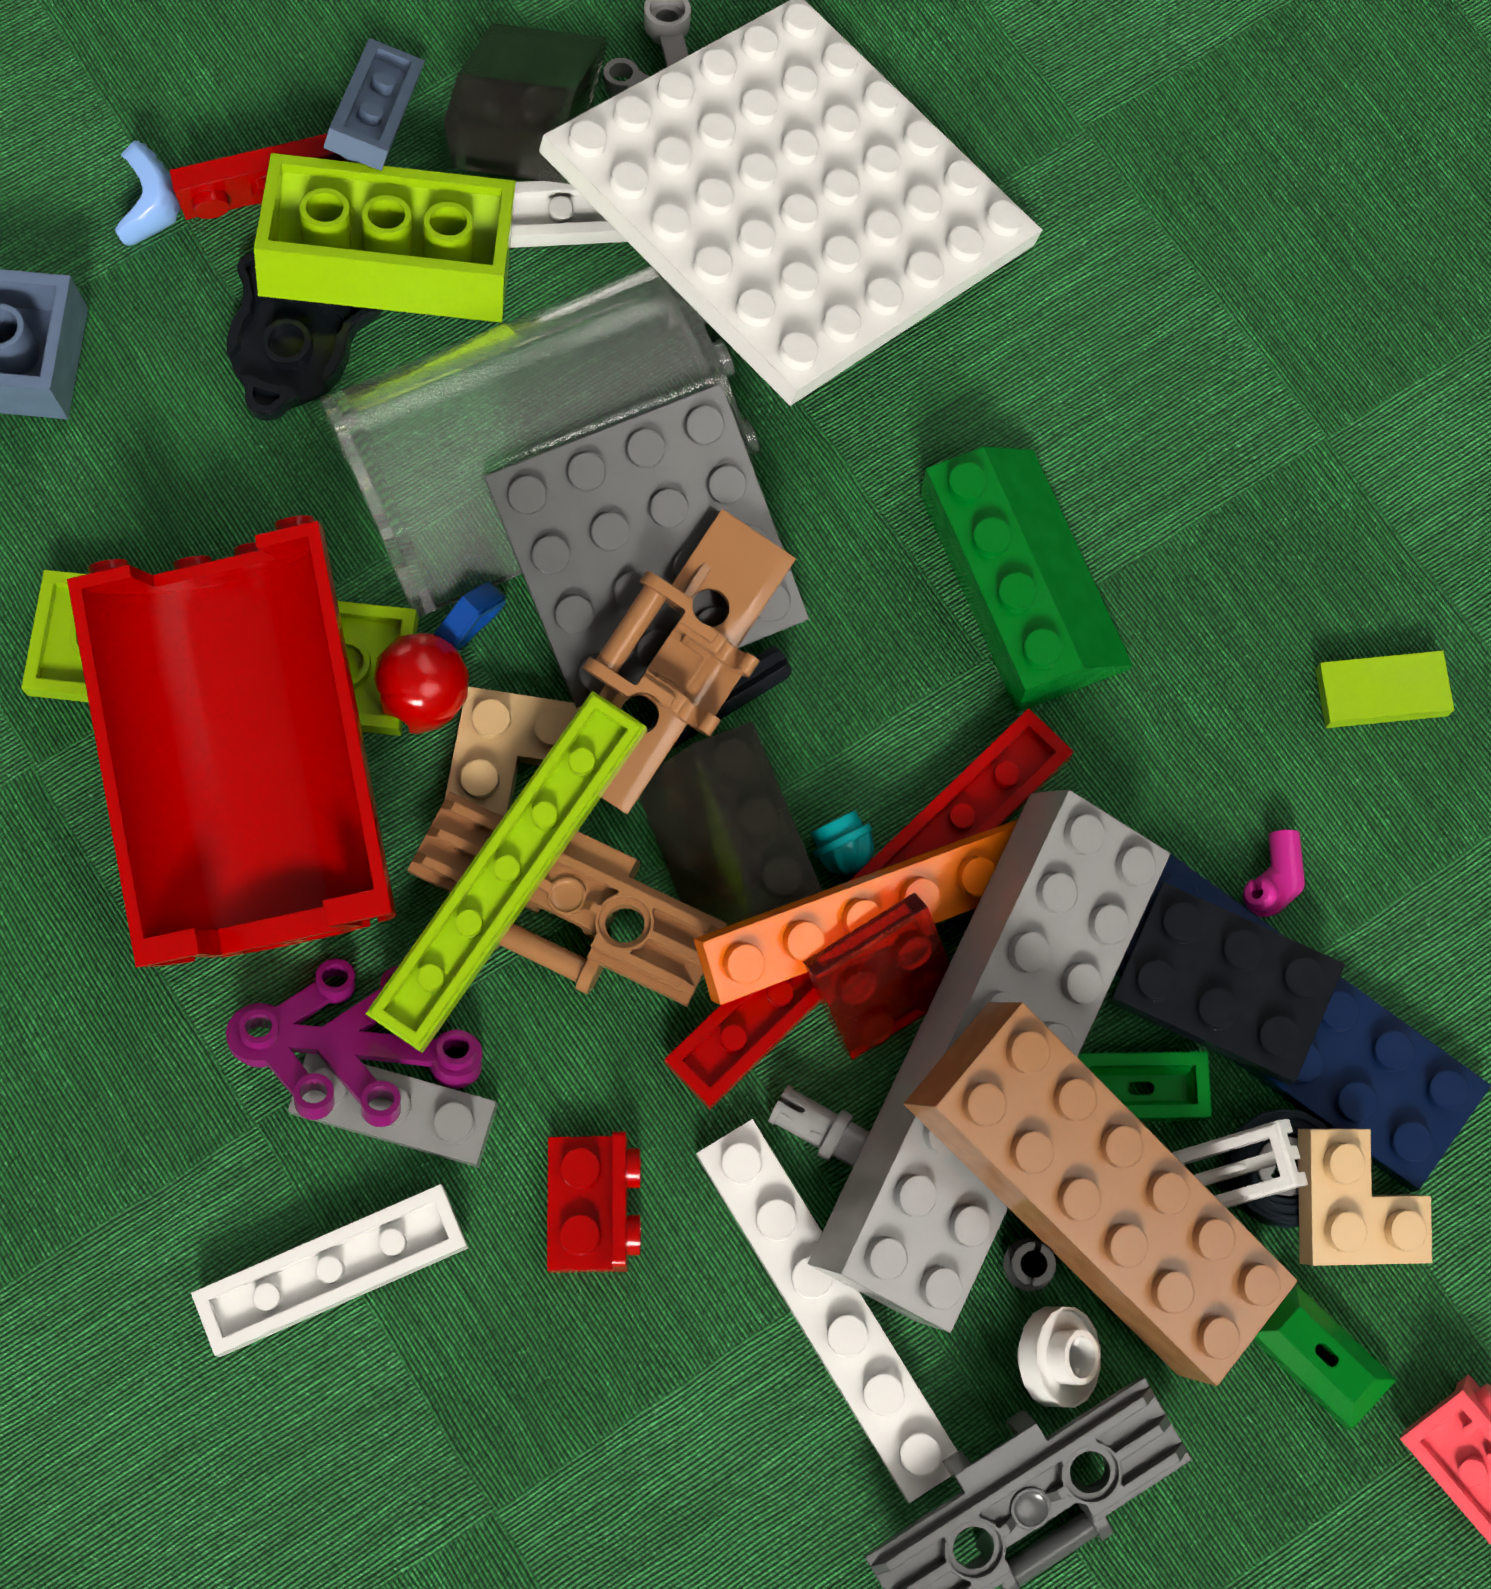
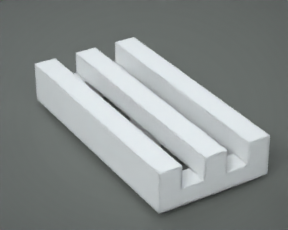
[1172,1119,1308,1208]

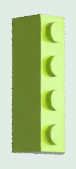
[254,153,516,323]

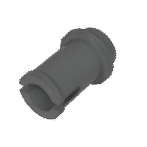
[1003,1238,1056,1291]

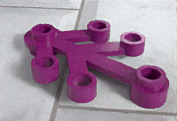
[226,959,482,1127]

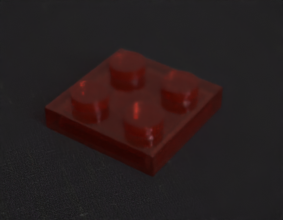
[803,892,950,1060]

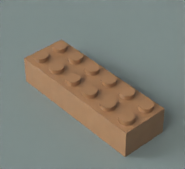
[903,1002,1298,1386]

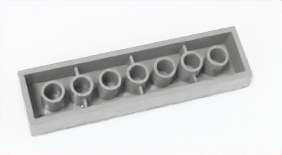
[807,790,1171,1333]

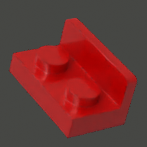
[547,1131,641,1273]

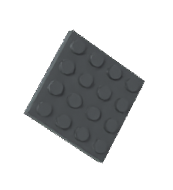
[483,383,809,708]

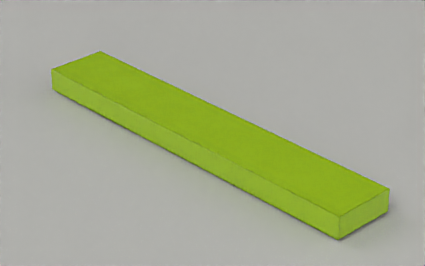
[365,691,647,1053]

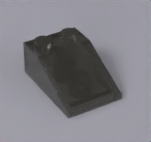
[444,23,607,184]

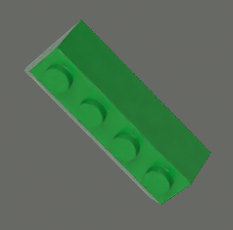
[920,447,1133,713]

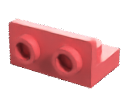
[1400,1375,1491,1545]

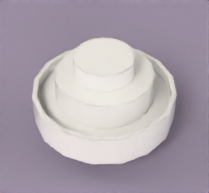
[1017,1306,1101,1408]

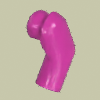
[1242,830,1305,917]

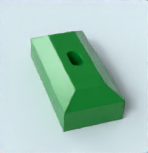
[1077,1051,1212,1122]
[1253,1284,1397,1430]

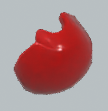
[374,633,470,734]

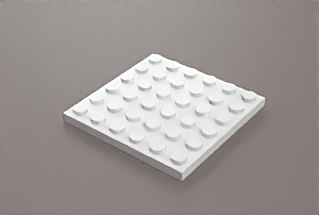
[539,0,1042,406]

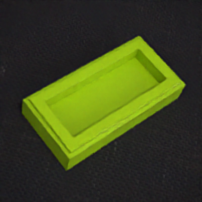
[1315,650,1454,728]

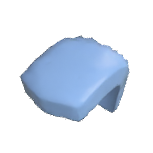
[115,141,181,246]

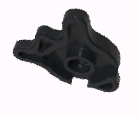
[227,253,383,421]

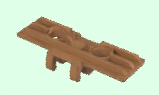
[582,509,796,815]
[407,791,727,1007]

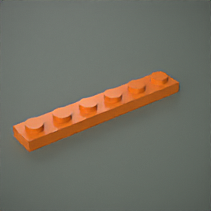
[694,819,1018,1005]

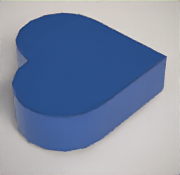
[434,581,506,651]

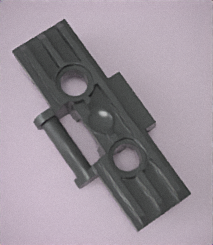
[863,1376,1192,1589]

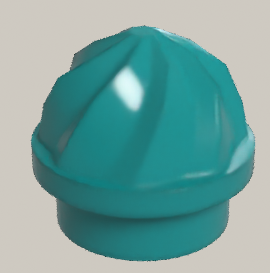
[810,810,875,875]

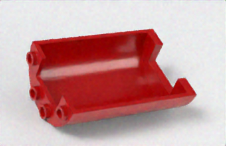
[67,515,397,968]

